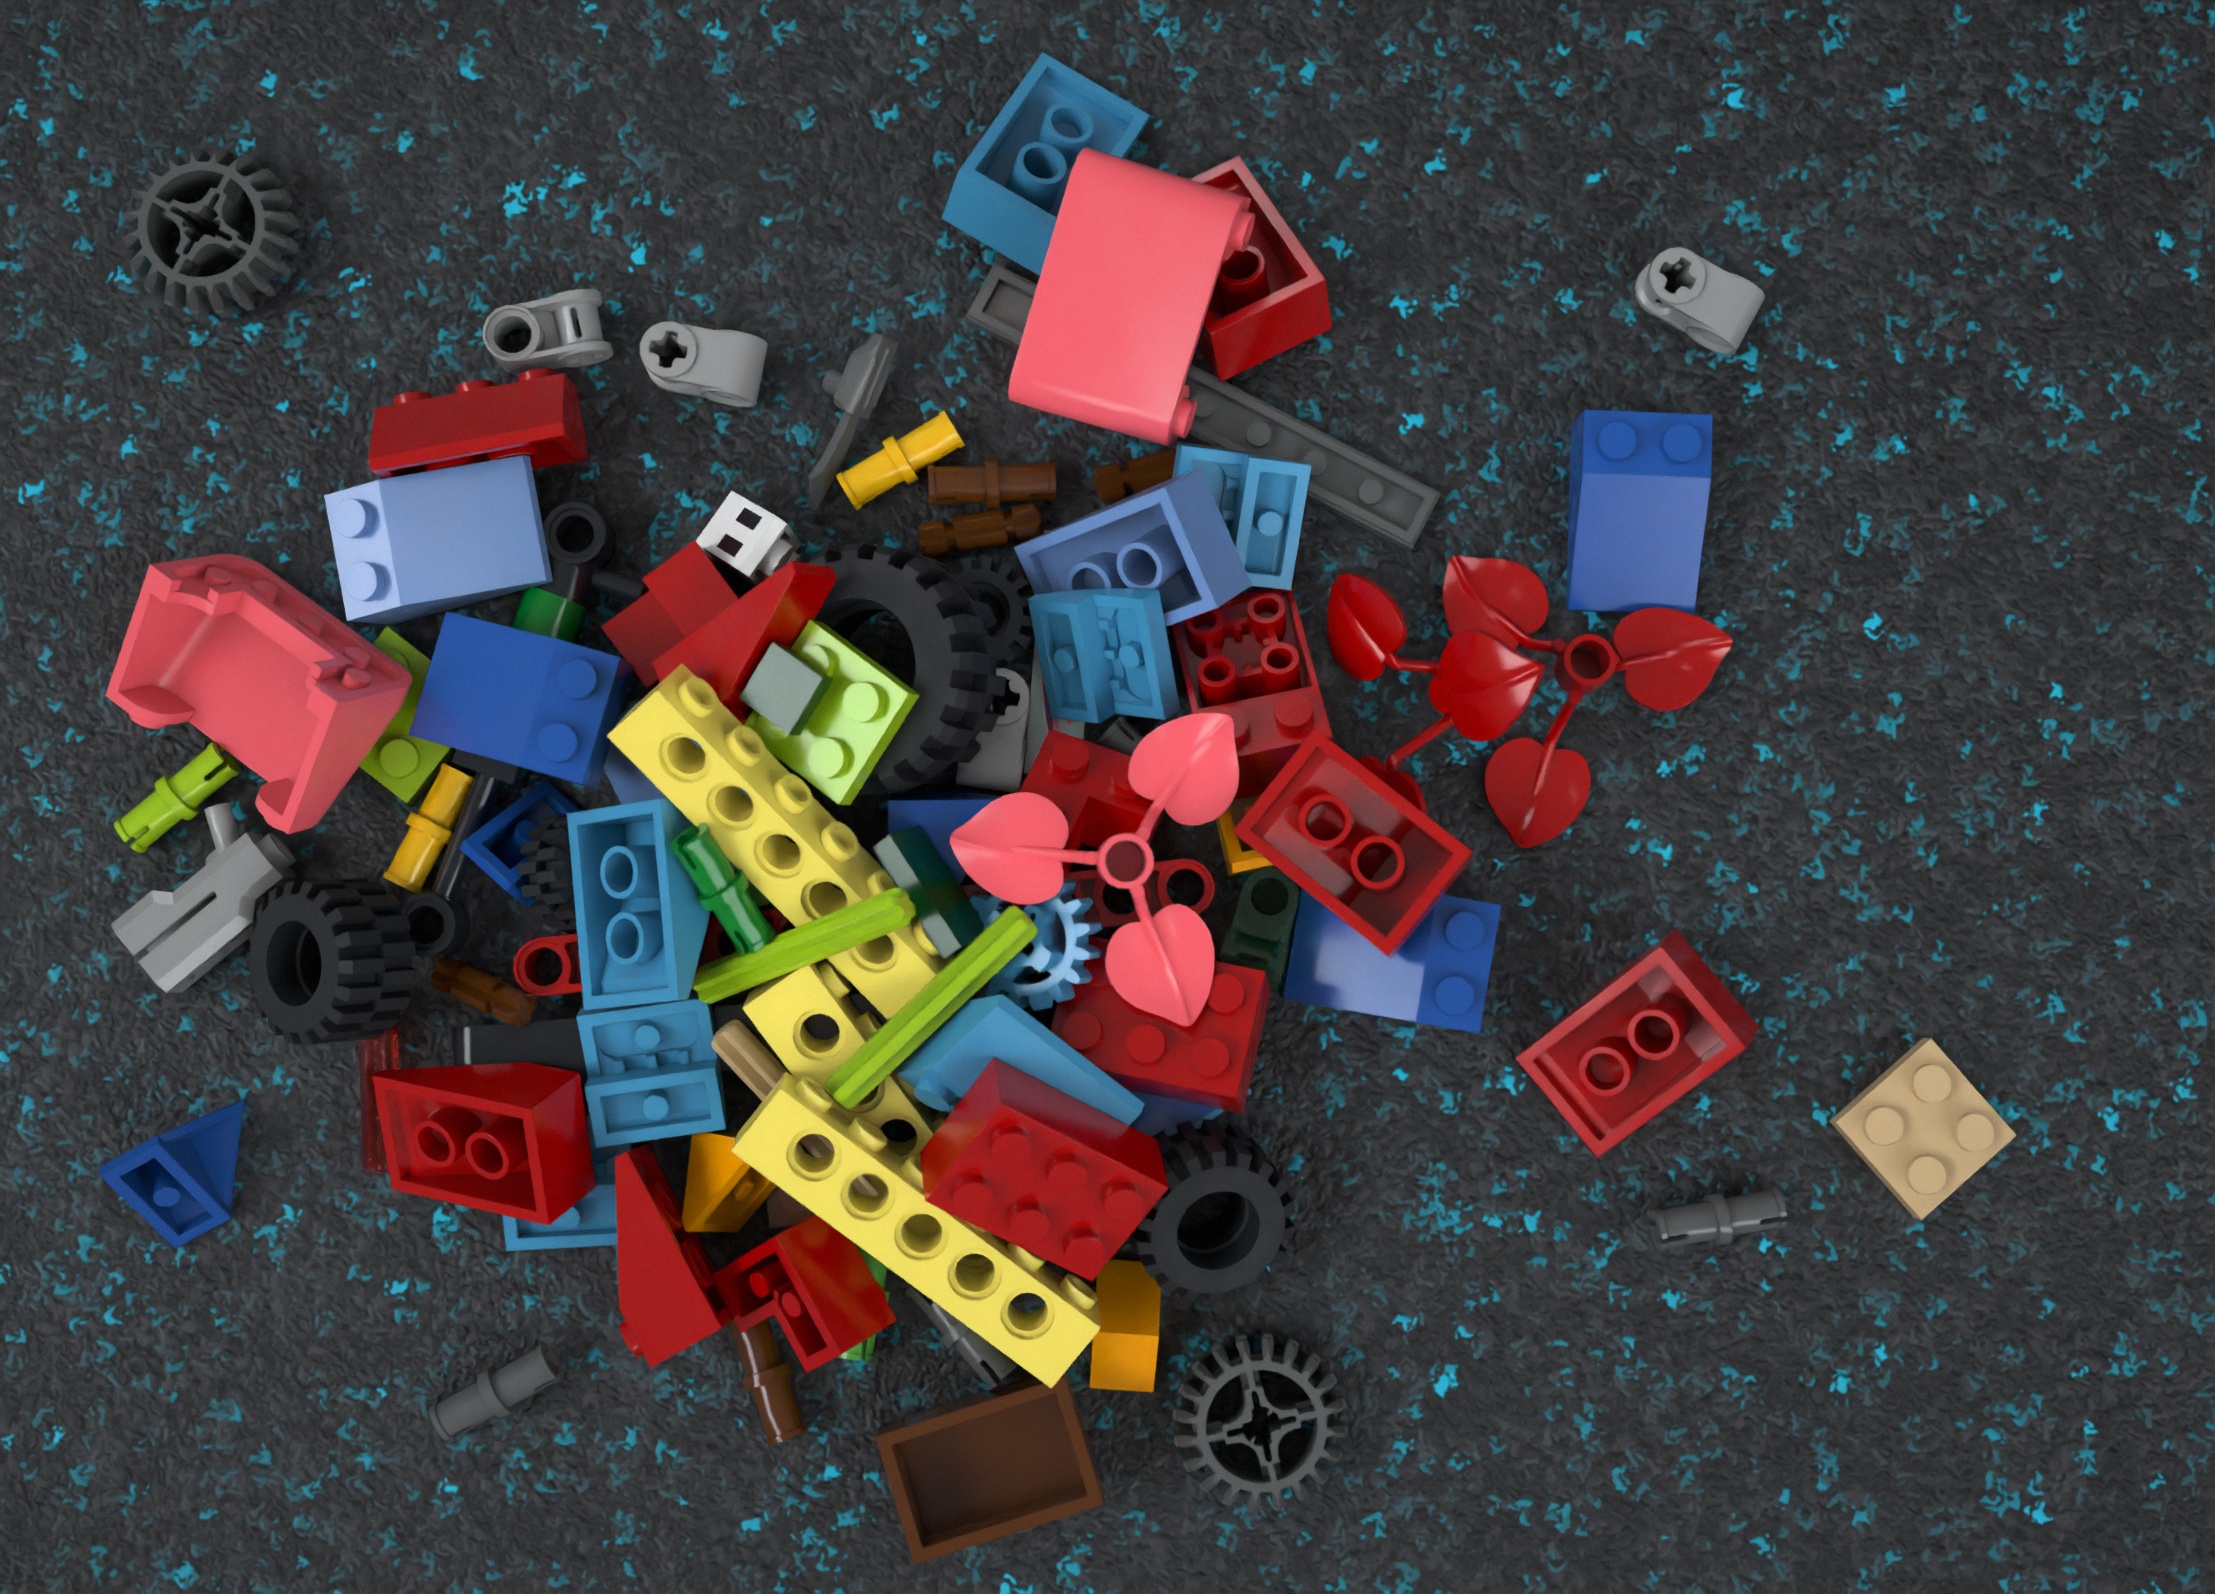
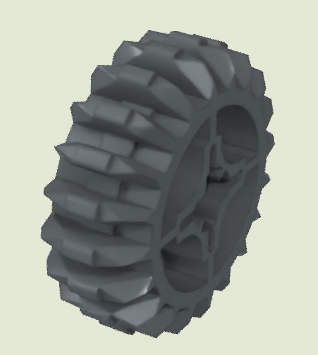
[122,145,300,318]
[1172,1332,1348,1512]

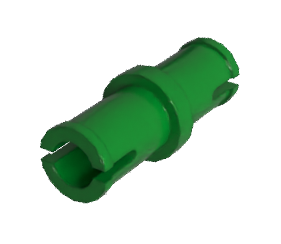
[669,823,775,955]

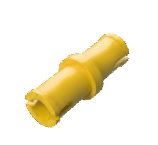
[836,410,965,510]
[382,763,474,894]

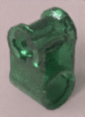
[1217,868,1299,994]

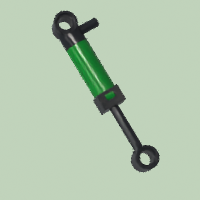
[399,501,649,958]

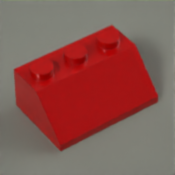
[369,368,590,479]

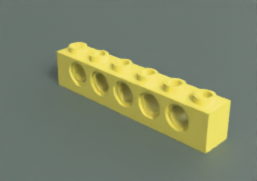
[607,663,955,1020]
[742,959,993,1274]
[731,1072,1101,1389]

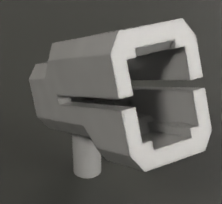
[111,803,297,993]

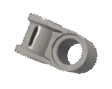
[1635,247,1765,355]
[483,289,613,375]
[640,321,768,408]
[956,668,1030,793]

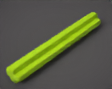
[691,888,916,1004]
[825,905,1038,1109]

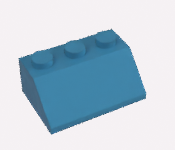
[895,994,1145,1125]

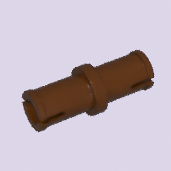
[928,458,1056,509]
[727,1318,808,1445]

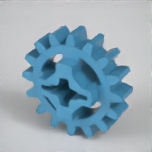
[969,878,1102,1011]

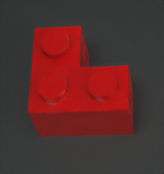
[601,540,741,691]
[1019,729,1164,879]
[710,1214,897,1373]

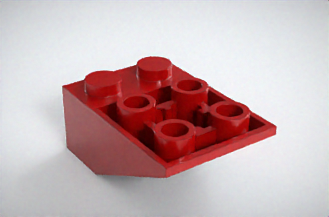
[1171,586,1333,800]

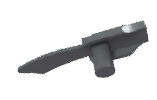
[808,332,900,511]

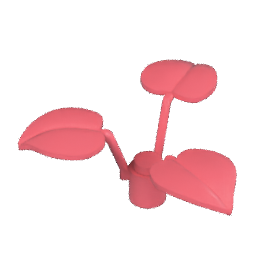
[949,713,1239,1026]

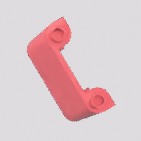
[1008,147,1255,447]
[105,554,412,834]

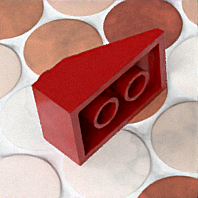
[1191,156,1332,382]
[1232,728,1473,960]
[1515,928,1759,1158]
[372,1062,596,1226]
[615,1143,733,1368]

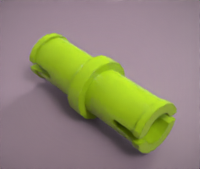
[114,741,241,853]

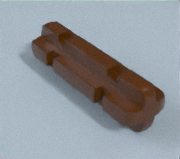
[1093,442,1211,503]
[918,503,1043,558]
[429,956,537,1027]

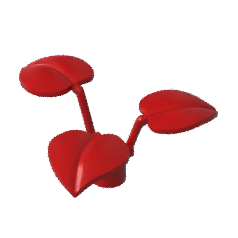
[1442,555,1733,848]
[1327,573,1545,816]

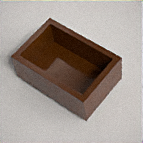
[875,1370,1104,1565]

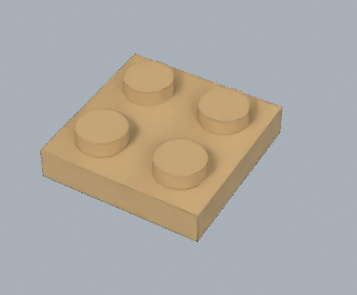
[1829,1038,2017,1220]

